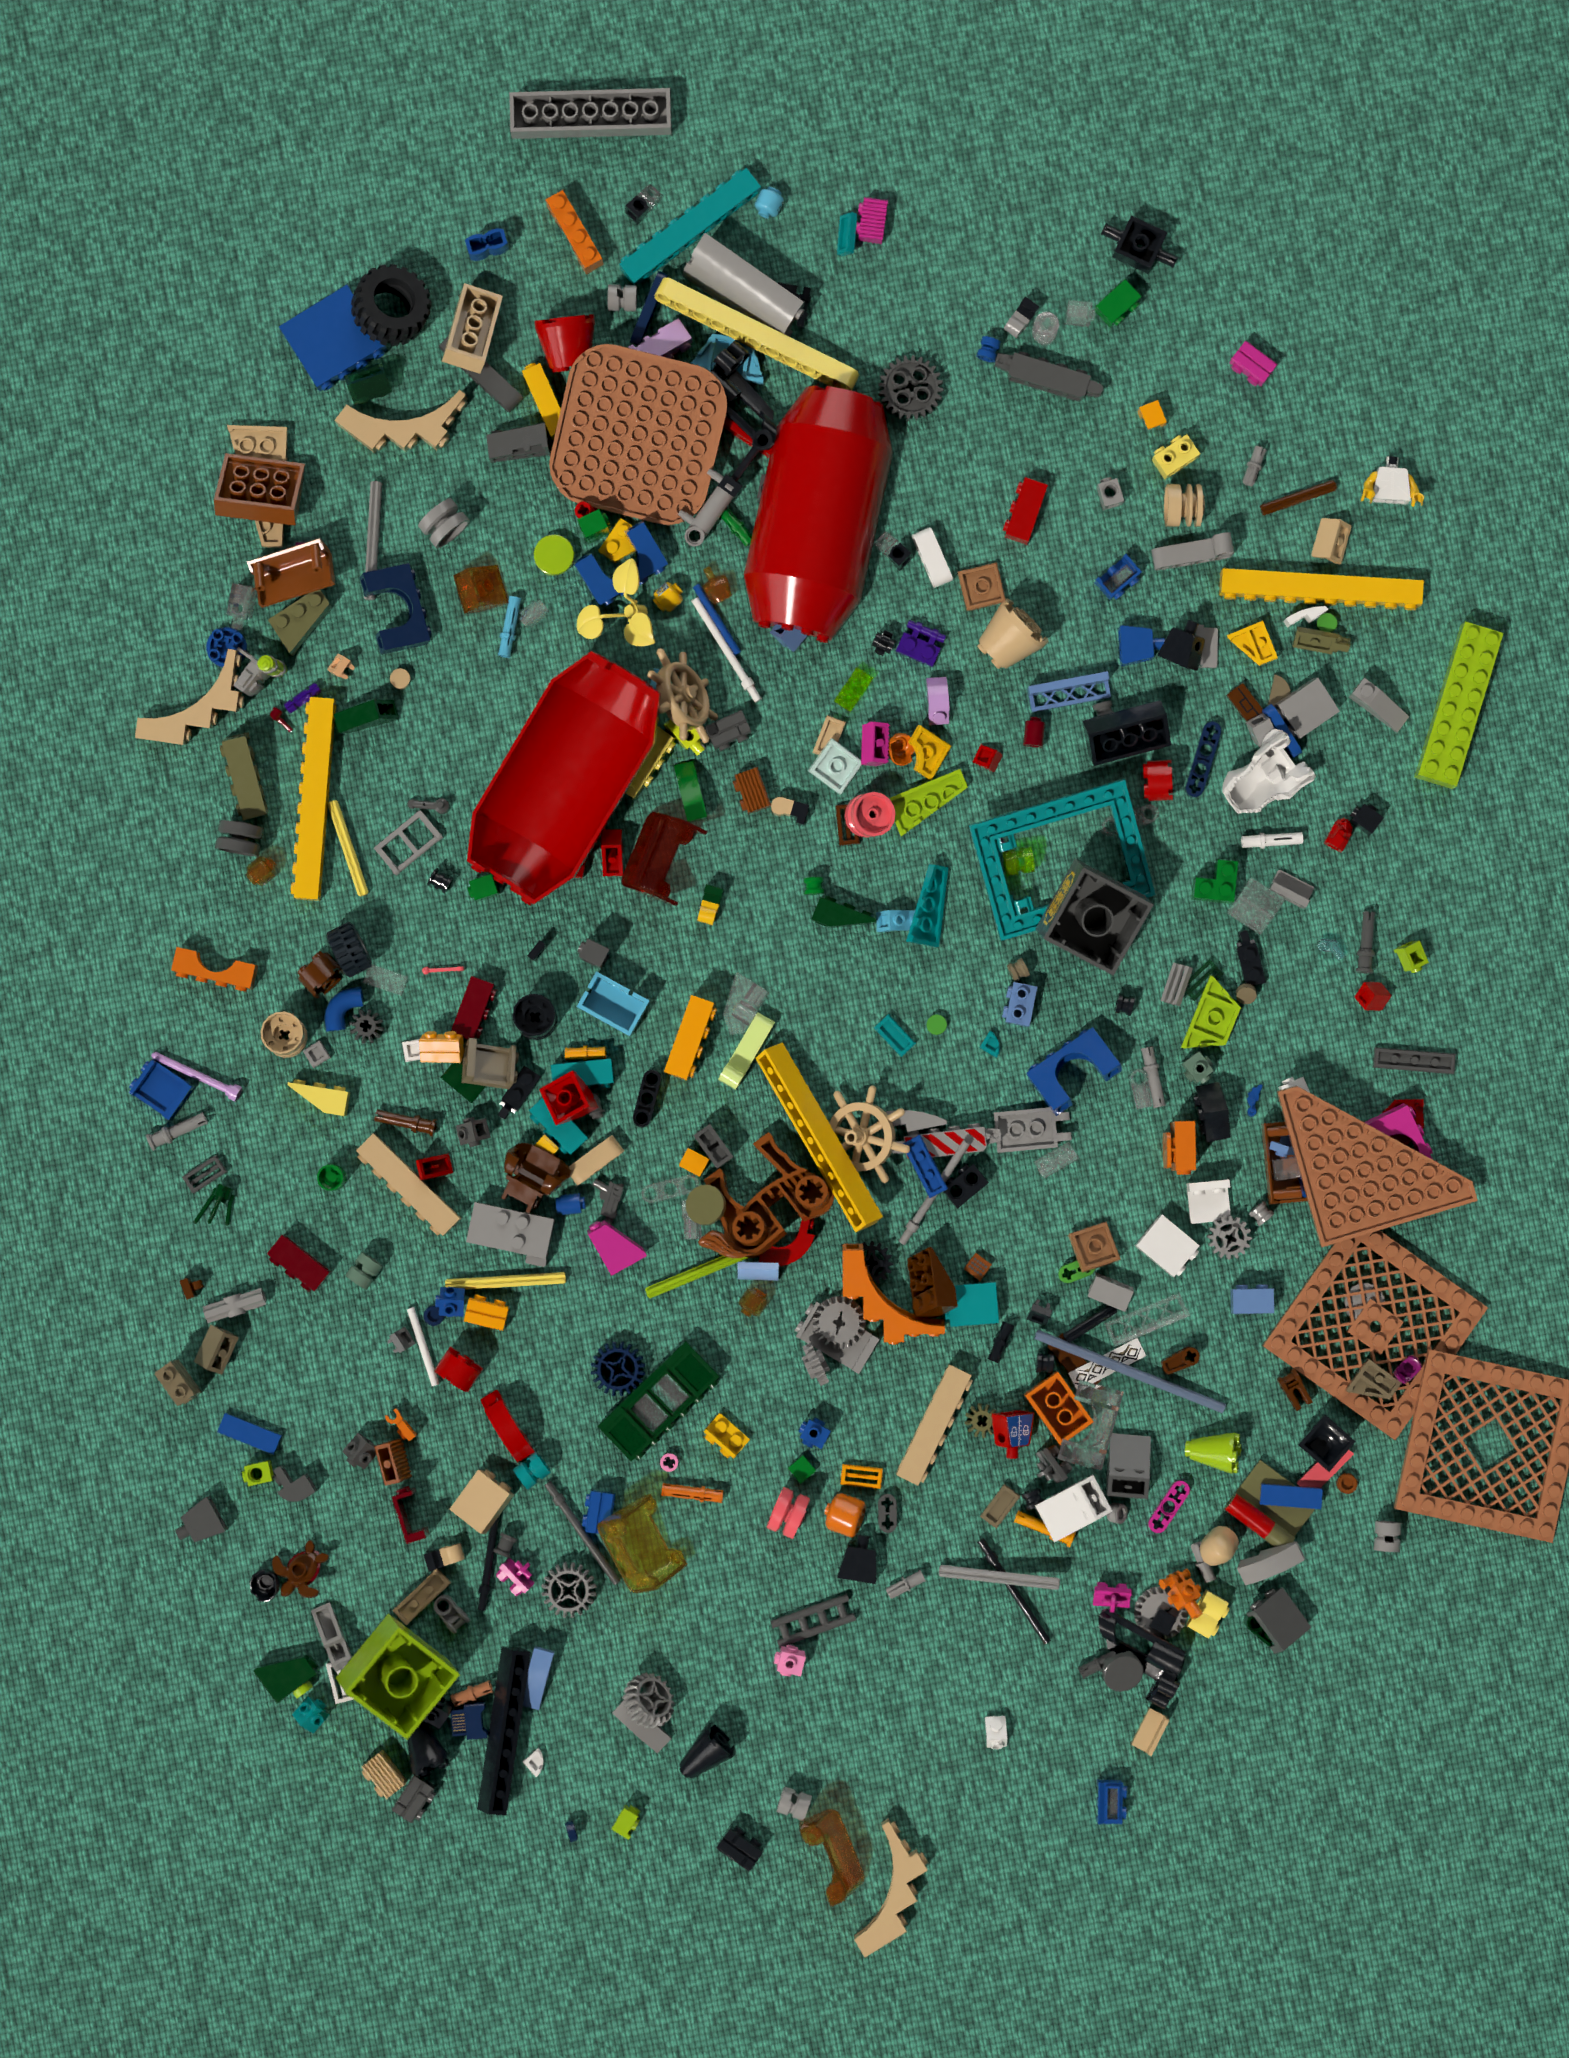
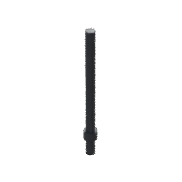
[478,1515,500,1611]
[977,1538,1051,1645]

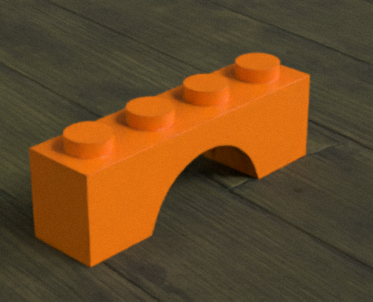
[545,190,604,275]
[171,947,258,992]

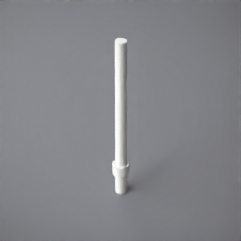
[691,597,762,703]

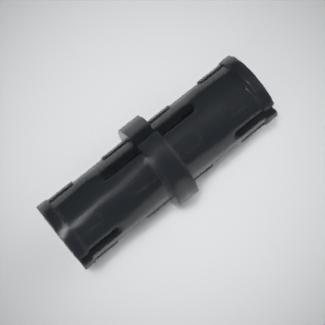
[987,1321,1015,1363]

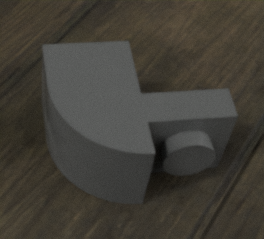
[273,1465,318,1502]

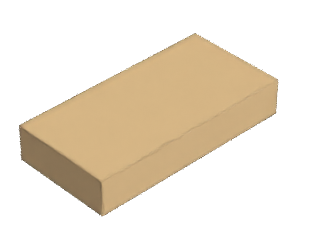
[812,715,846,755]

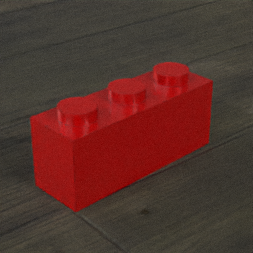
[1002,477,1048,545]

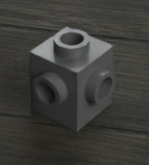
[456,1117,491,1147]
[342,1433,376,1470]

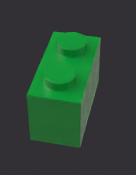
[1094,279,1142,328]
[577,509,611,545]

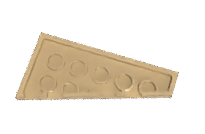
[227,425,288,548]

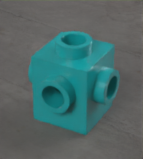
[292,1696,329,1734]

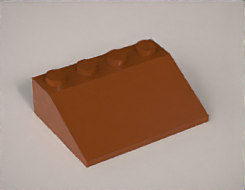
[214,453,305,526]

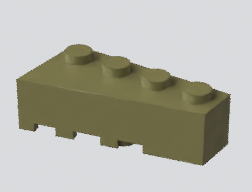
[220,732,268,820]

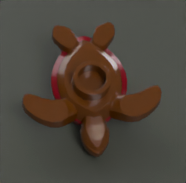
[272,1540,329,1598]

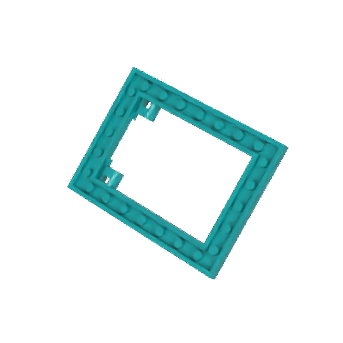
[968,779,1156,941]

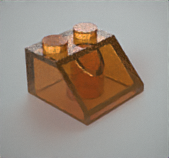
[453,565,508,614]

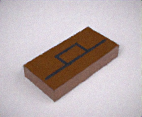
[1226,683,1263,722]

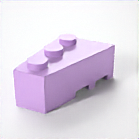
[628,318,692,359]

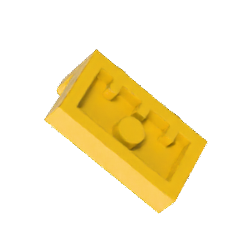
[703,1413,750,1459]

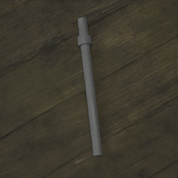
[544,1481,621,1585]

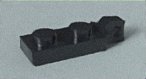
[1236,930,1266,986]
[498,1066,541,1119]

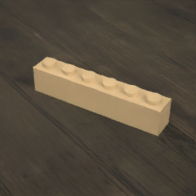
[356,1133,462,1236]
[895,1364,973,1485]

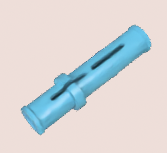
[498,596,522,658]

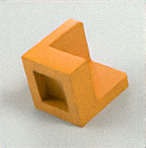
[1137,400,1167,430]
[679,1148,710,1177]

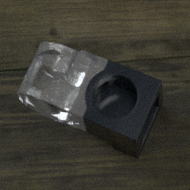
[625,184,663,225]
[874,531,913,571]

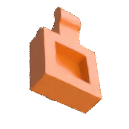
[385,1408,417,1441]

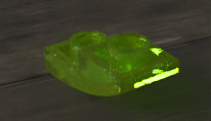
[834,666,874,712]

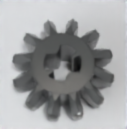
[349,1009,384,1044]

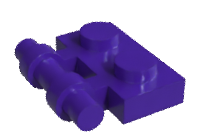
[896,620,946,668]

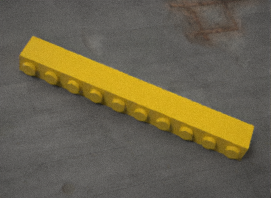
[1219,568,1424,610]
[291,697,336,901]
[755,1042,883,1233]

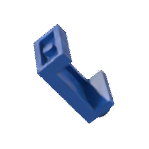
[129,1060,195,1121]

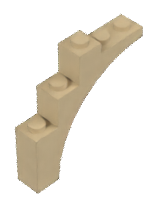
[335,390,468,453]
[135,649,244,745]
[854,1818,928,1957]

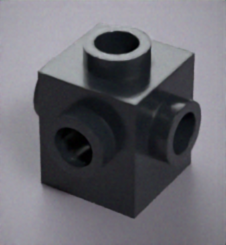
[424,1696,453,1729]

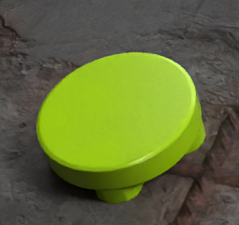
[534,535,574,576]

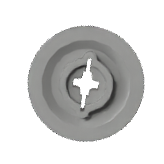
[813,1296,866,1349]
[1134,1586,1187,1640]

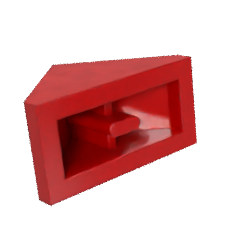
[416,1153,453,1180]

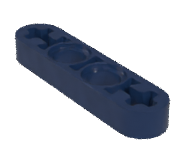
[630,271,668,346]
[1185,721,1221,798]

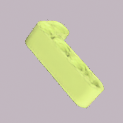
[718,1012,775,1090]

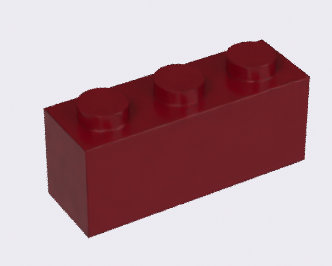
[451,976,497,1040]
[267,1234,332,1292]

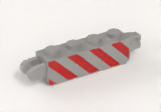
[892,1123,1001,1159]

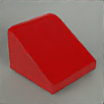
[972,744,1003,772]

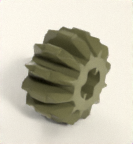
[964,1403,996,1438]

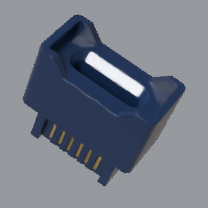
[450,1701,488,1740]

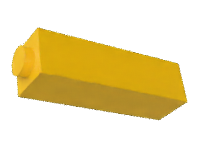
[522,363,561,441]

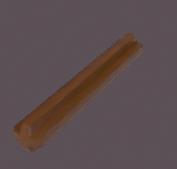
[1260,480,1337,516]

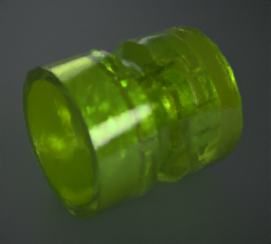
[1003,846,1035,876]

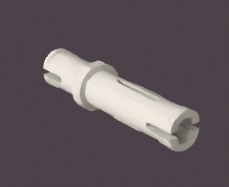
[1241,832,1303,849]

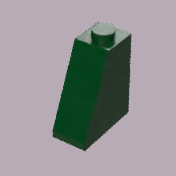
[334,699,399,733]
[253,1655,319,1703]

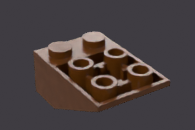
[907,1247,958,1318]

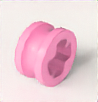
[660,1453,679,1472]

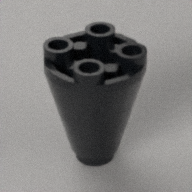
[407,1721,450,1778]

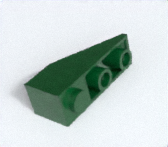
[811,895,877,928]

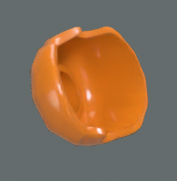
[888,733,915,766]

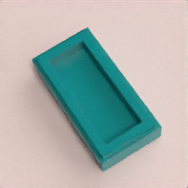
[837,212,857,256]
[874,1014,916,1057]

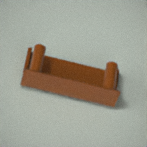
[247,538,335,608]
[1261,1122,1308,1204]

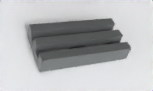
[182,1155,228,1194]

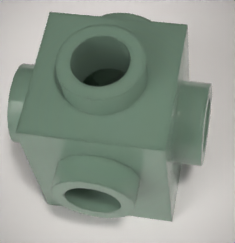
[1181,1051,1214,1084]

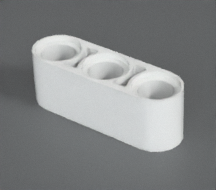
[912,527,953,588]

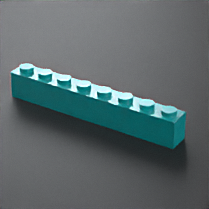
[619,168,761,286]

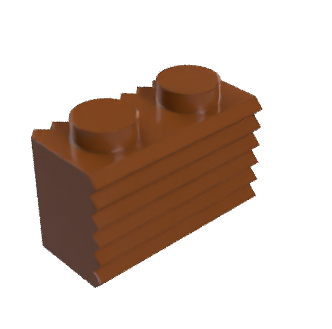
[732,767,771,815]
[374,1438,412,1486]

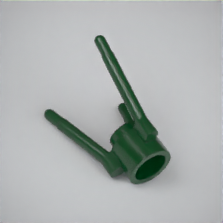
[193,1184,235,1226]

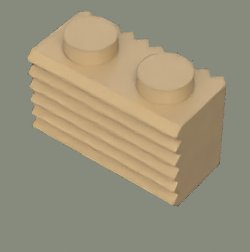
[362,1749,408,1799]

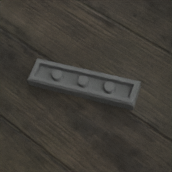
[1372,1047,1456,1074]

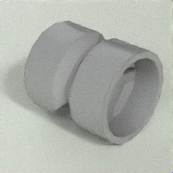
[608,284,637,312]
[1374,1521,1402,1552]
[776,1786,812,1821]

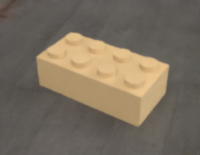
[442,283,503,374]

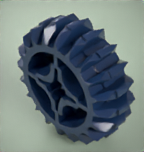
[591,1341,645,1396]

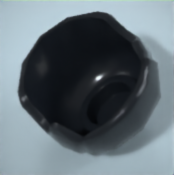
[250,1569,281,1602]

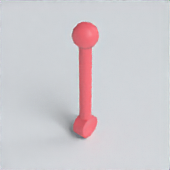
[422,966,464,975]

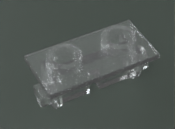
[1034,1142,1079,1179]

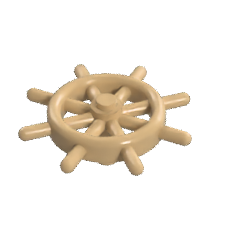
[647,648,718,743]
[829,1085,910,1183]

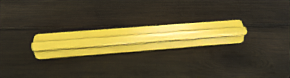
[327,800,369,896]

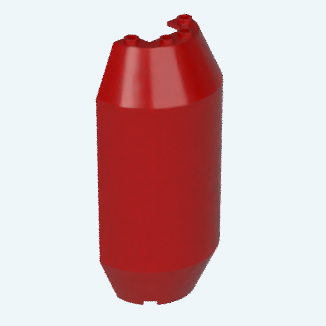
[744,386,893,643]
[467,651,661,906]

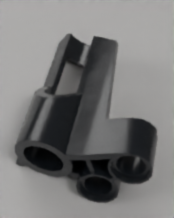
[711,340,777,450]
[1099,1608,1186,1710]

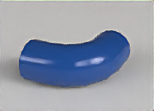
[325,986,364,1032]

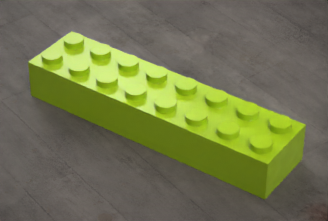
[1414,621,1504,789]

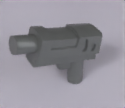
[592,1178,625,1225]

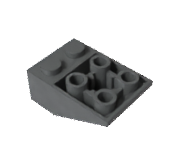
[1105,1433,1151,1499]

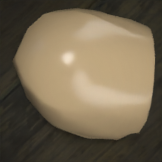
[1200,1526,1239,1566]

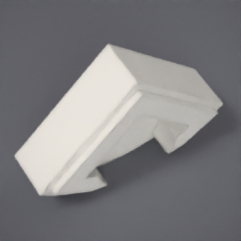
[523,1748,544,1777]

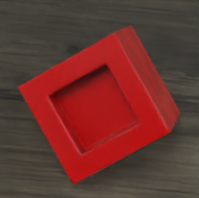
[1354,982,1392,1011]

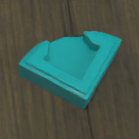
[979,1031,999,1058]

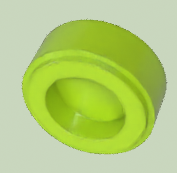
[293,1681,313,1699]

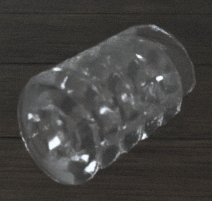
[1032,312,1060,346]

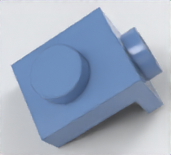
[1269,1135,1295,1158]

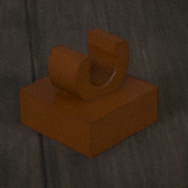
[180,1278,204,1300]

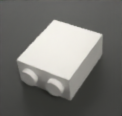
[1134,1214,1200,1277]

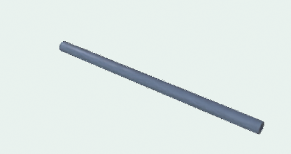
[1034,1330,1226,1413]

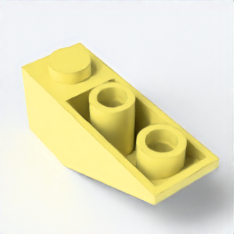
[288,1079,350,1116]

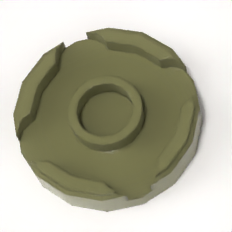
[686,1185,726,1226]

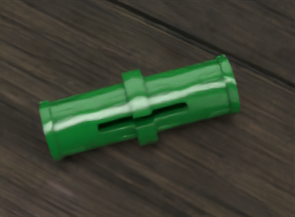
[720,508,752,547]

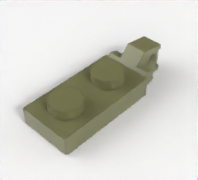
[1293,626,1350,654]

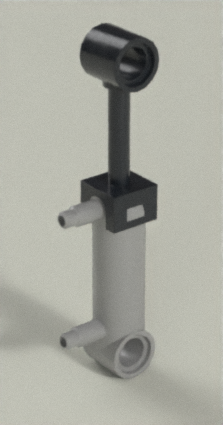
[678,429,772,546]

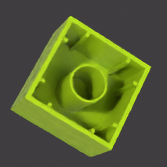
[336,1613,460,1739]

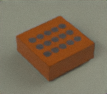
[964,1253,992,1281]

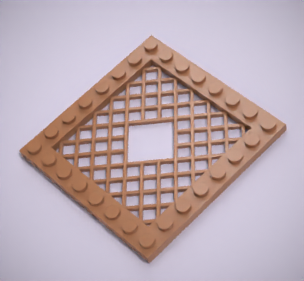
[1394,1349,1569,1543]

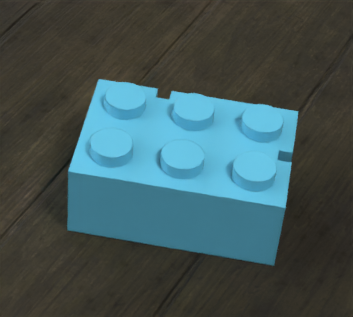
[577,971,650,1037]

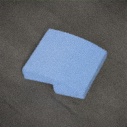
[738,1262,779,1281]

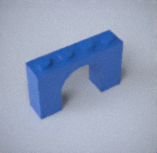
[573,521,668,606]
[1026,1027,1122,1116]

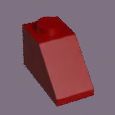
[601,829,623,876]

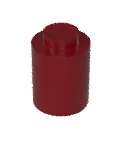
[1023,717,1045,748]

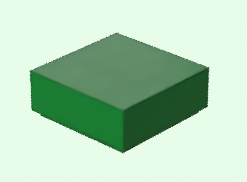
[788,1455,816,1484]

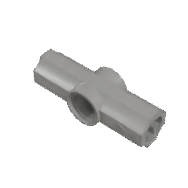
[203,1288,267,1323]

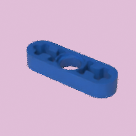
[1262,704,1302,758]

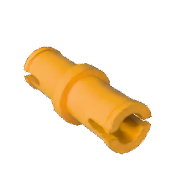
[565,1045,606,1061]

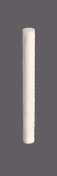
[407,1307,440,1387]

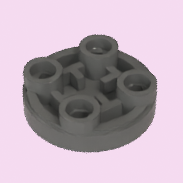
[1102,1651,1143,1692]

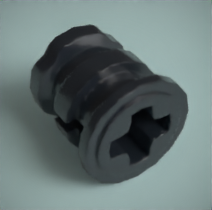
[427,868,454,894]

